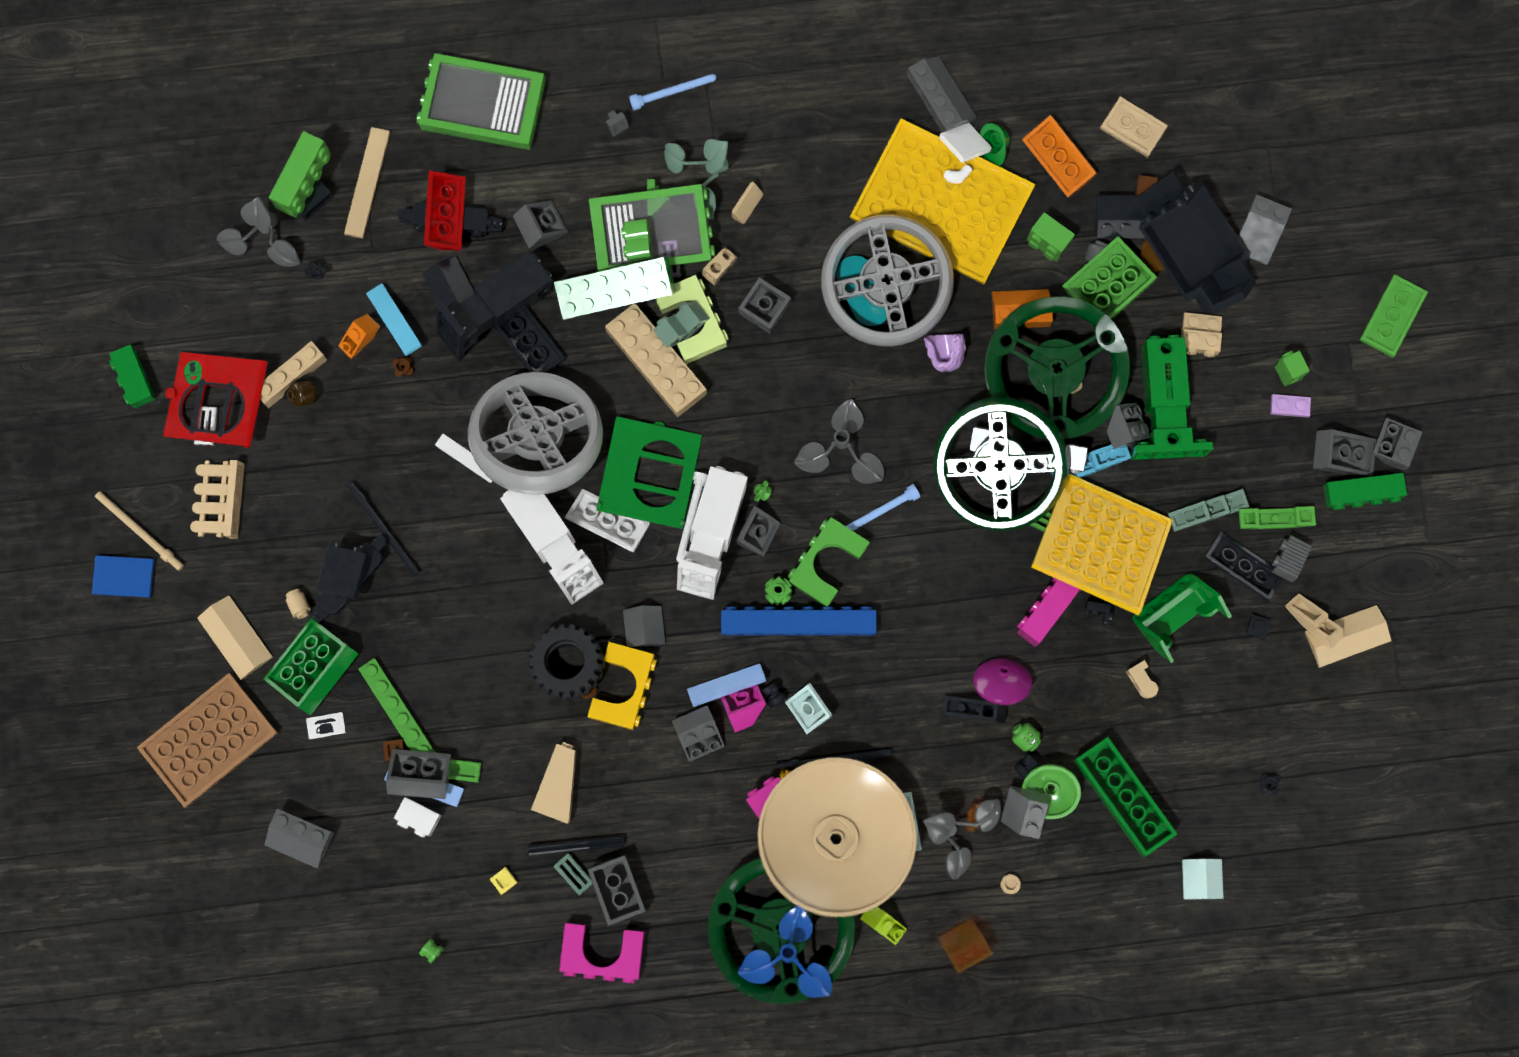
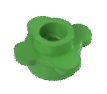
[754,481,771,502]

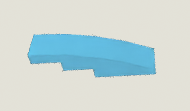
[366,284,422,356]
[1051,445,1131,478]

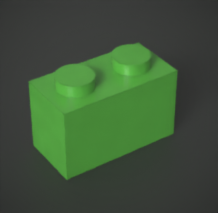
[1275,351,1310,387]

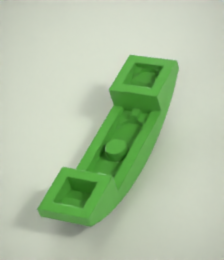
[1239,506,1316,529]

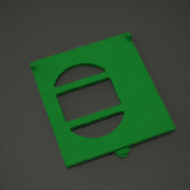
[596,416,702,529]

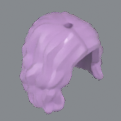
[924,334,966,372]

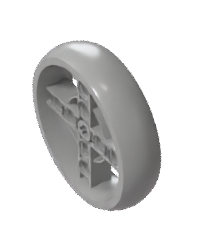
[821,214,954,346]
[468,372,603,495]

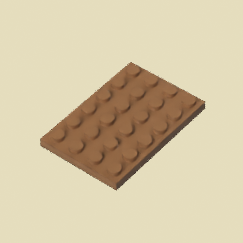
[137,673,278,808]

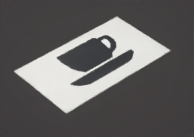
[306,712,345,739]

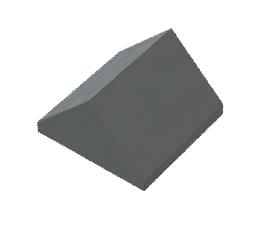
[737,506,780,557]
[623,606,665,648]

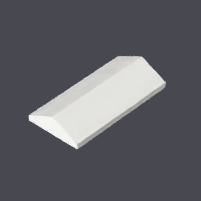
[565,489,650,552]

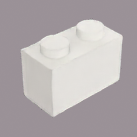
[394,797,442,838]

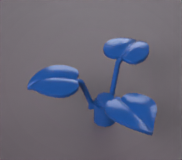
[738,906,832,998]

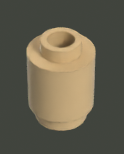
[286,589,311,619]

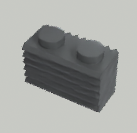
[1272,535,1312,582]

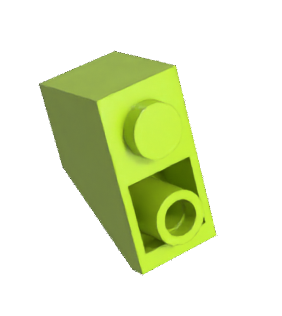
[860,907,907,945]

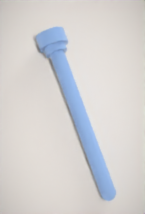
[629,74,716,110]
[846,484,920,531]

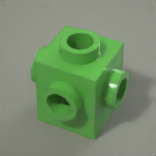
[765,577,792,606]

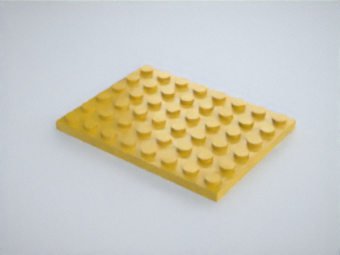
[850,119,1035,284]

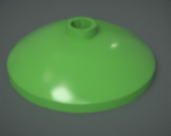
[1022,764,1081,819]

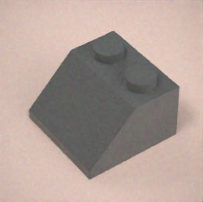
[513,200,568,248]
[1001,786,1048,839]

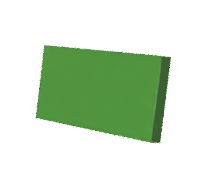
[1359,274,1428,358]

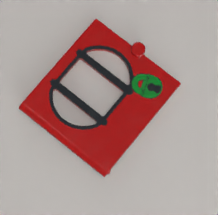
[163,352,268,448]

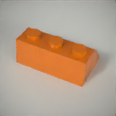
[992,289,1053,329]

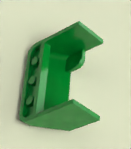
[1133,574,1232,663]

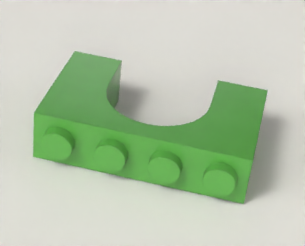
[788,517,870,607]

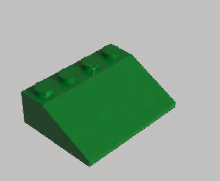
[264,618,358,716]

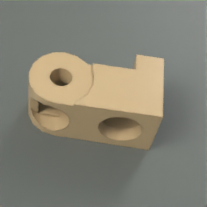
[702,248,737,286]
[1126,660,1158,699]

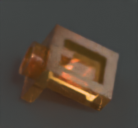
[965,804,979,832]

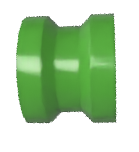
[419,938,444,964]

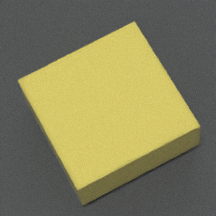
[490,867,518,895]

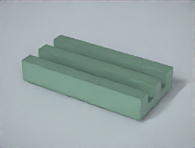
[554,853,593,896]

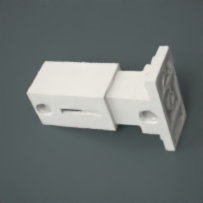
[677,466,748,600]
[500,490,604,605]

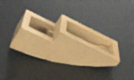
[1286,594,1344,649]

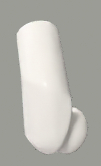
[944,165,972,183]

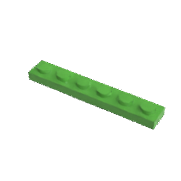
[358,658,436,753]

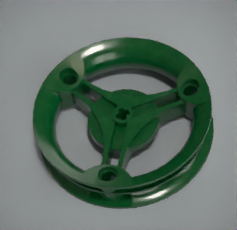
[984,296,1130,439]
[708,858,855,1004]

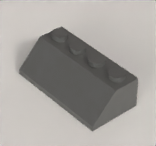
[907,56,977,133]

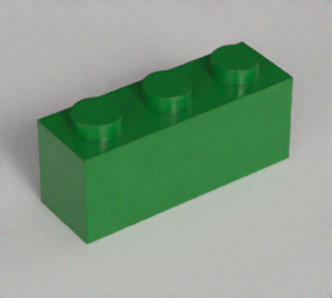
[109,345,156,408]

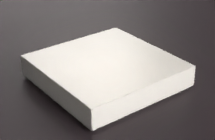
[939,123,992,163]

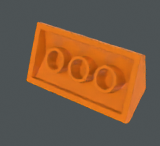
[1022,115,1097,197]

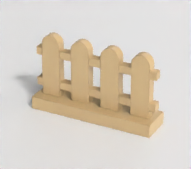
[190,460,244,539]

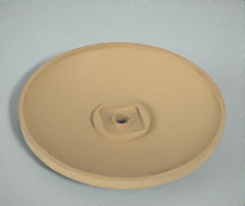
[758,758,917,917]

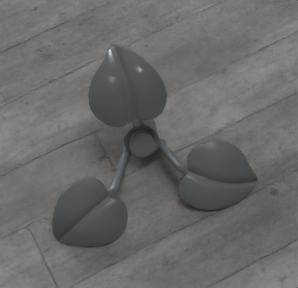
[217,196,301,267]
[794,399,884,484]
[924,798,1001,880]

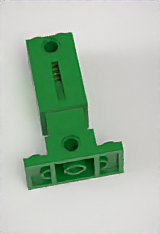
[1130,335,1213,460]

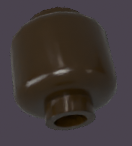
[287,381,317,406]

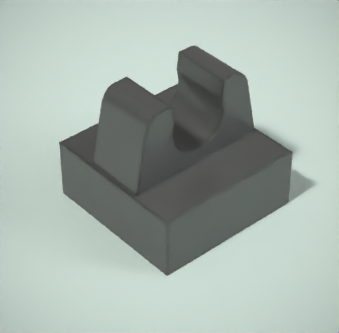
[606,110,629,137]

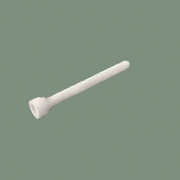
[676,472,708,562]

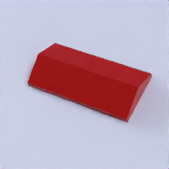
[424,171,466,251]

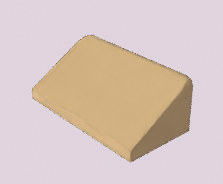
[732,182,763,224]

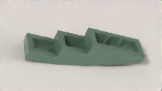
[1168,489,1250,532]

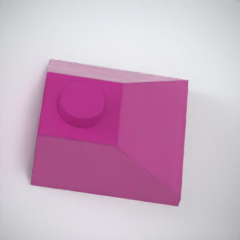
[721,685,766,732]

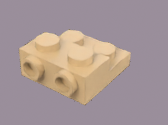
[1181,312,1222,357]

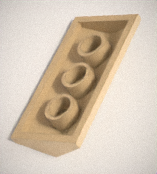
[198,596,273,680]
[1305,605,1391,668]

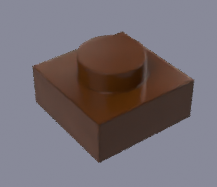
[383,739,405,761]

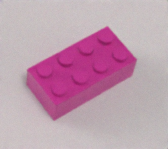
[1017,578,1080,647]

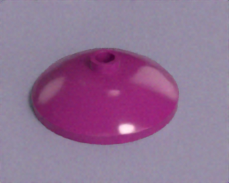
[973,659,1032,705]

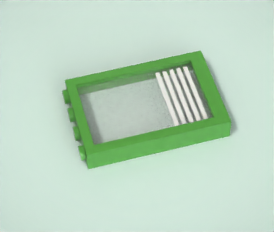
[417,53,546,150]
[589,184,715,271]

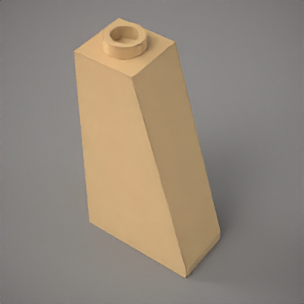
[531,742,576,824]

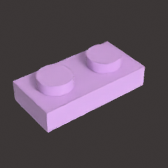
[1270,394,1311,418]

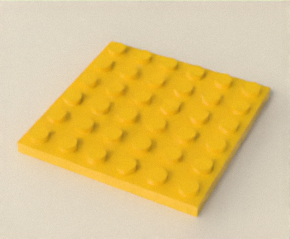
[1031,473,1173,615]

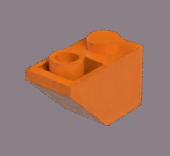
[338,314,380,359]

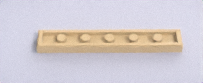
[344,127,390,239]

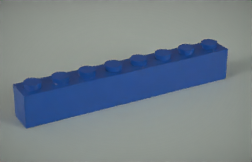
[721,607,876,635]

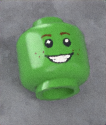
[1012,723,1041,751]

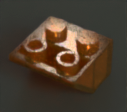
[938,919,993,974]

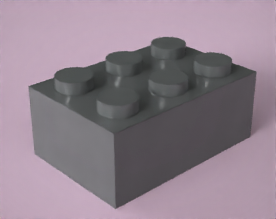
[588,856,646,926]

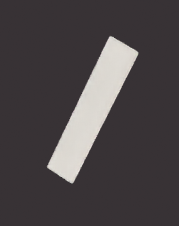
[435,434,492,483]

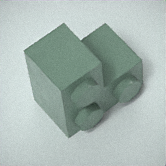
[653,301,710,348]

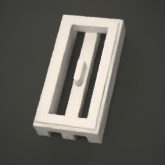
[194,406,218,446]

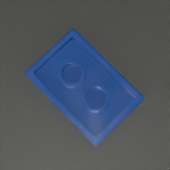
[92,556,155,598]

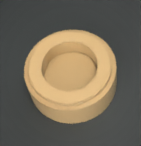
[1000,874,1021,894]

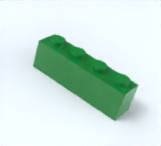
[1323,473,1407,510]

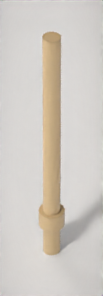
[95,491,184,571]

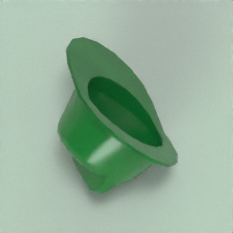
[980,123,1010,166]

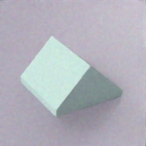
[785,683,832,734]
[1182,859,1223,899]

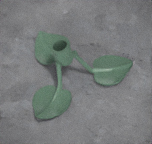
[664,139,728,219]

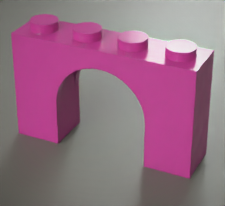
[559,923,644,983]

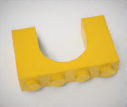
[588,642,657,731]

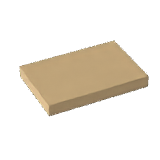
[1100,97,1168,158]

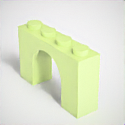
[655,275,728,364]

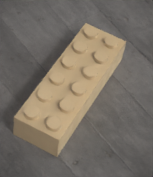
[605,303,707,418]

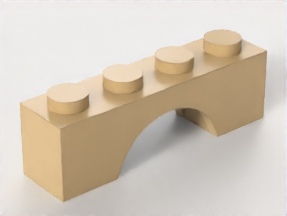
[260,341,327,408]

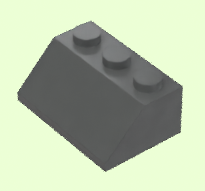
[386,749,451,799]
[265,809,334,869]

